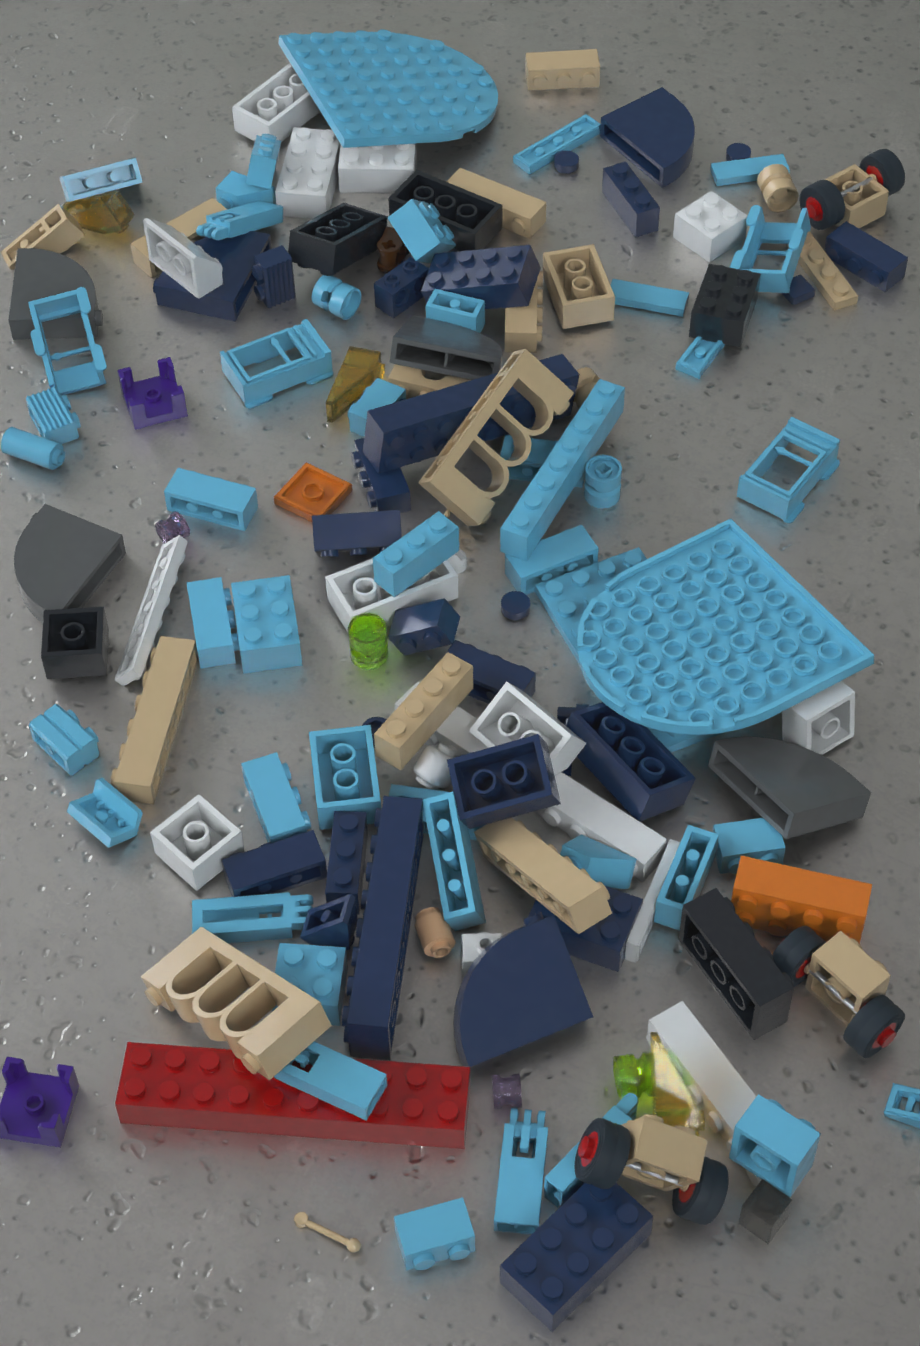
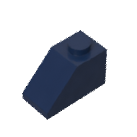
[300,894,358,951]

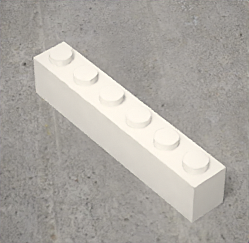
[646,1000,778,1197]

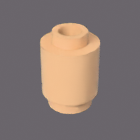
[415,907,456,958]

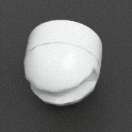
[448,549,467,574]

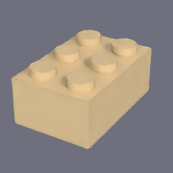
[543,244,615,329]

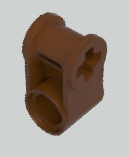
[377,227,410,273]

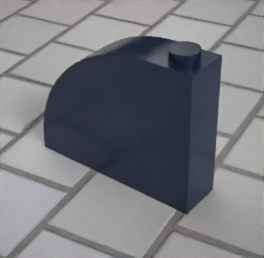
[600,87,695,188]
[153,231,272,322]
[453,912,593,1067]

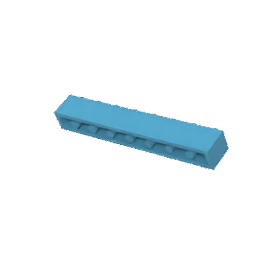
[500,379,625,561]

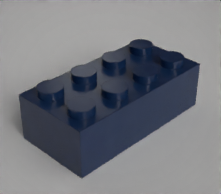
[421,245,541,310]
[566,702,696,822]
[500,1183,653,1332]

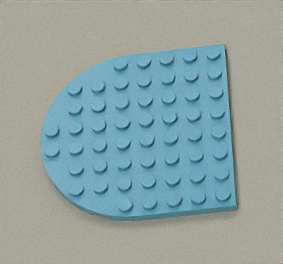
[278,29,498,148]
[577,518,874,735]

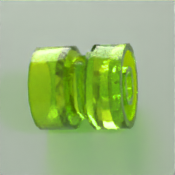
[348,613,388,670]
[613,1049,669,1100]

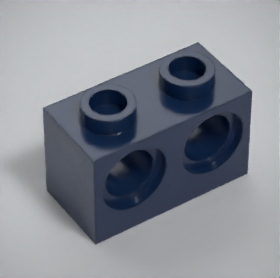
[374,257,429,319]

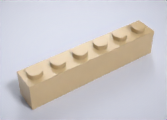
[111,636,199,804]
[474,818,612,934]

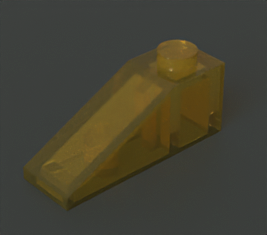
[62,191,135,234]
[326,346,385,423]
[650,1032,705,1136]

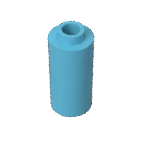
[1,427,65,470]

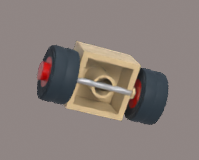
[799,149,905,230]
[772,926,905,1058]
[574,1114,729,1225]

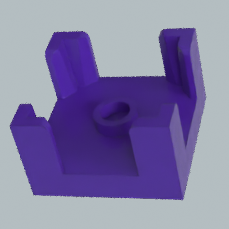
[117,357,188,430]
[0,1057,79,1148]

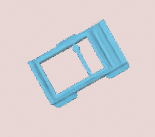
[730,205,811,293]
[28,287,107,396]
[220,319,333,409]
[737,416,840,523]

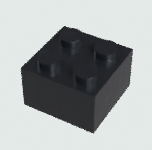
[41,606,109,679]

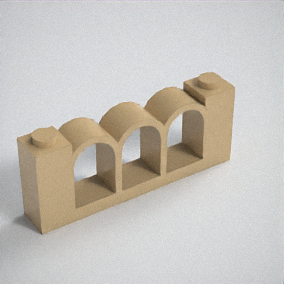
[418,349,574,526]
[141,927,332,1080]

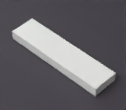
[625,839,680,963]

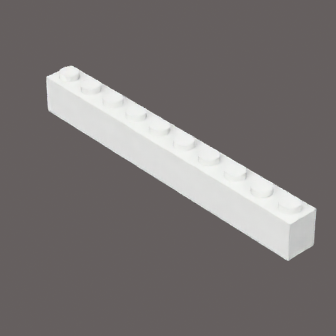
[395,681,667,882]

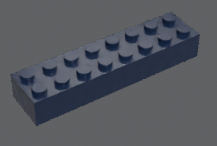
[363,354,580,474]
[342,796,424,1060]

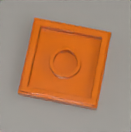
[274,462,353,522]

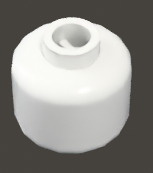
[413,743,456,790]

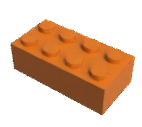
[731,855,872,944]

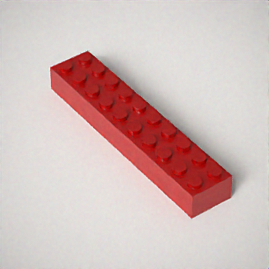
[115,1042,471,1149]

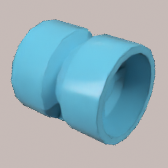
[311,275,362,320]
[584,455,622,509]

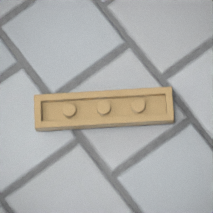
[786,232,858,311]

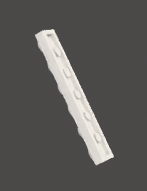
[114,535,188,686]

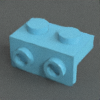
[67,778,143,848]

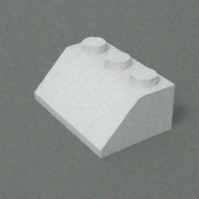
[143,218,223,299]
[469,681,586,776]

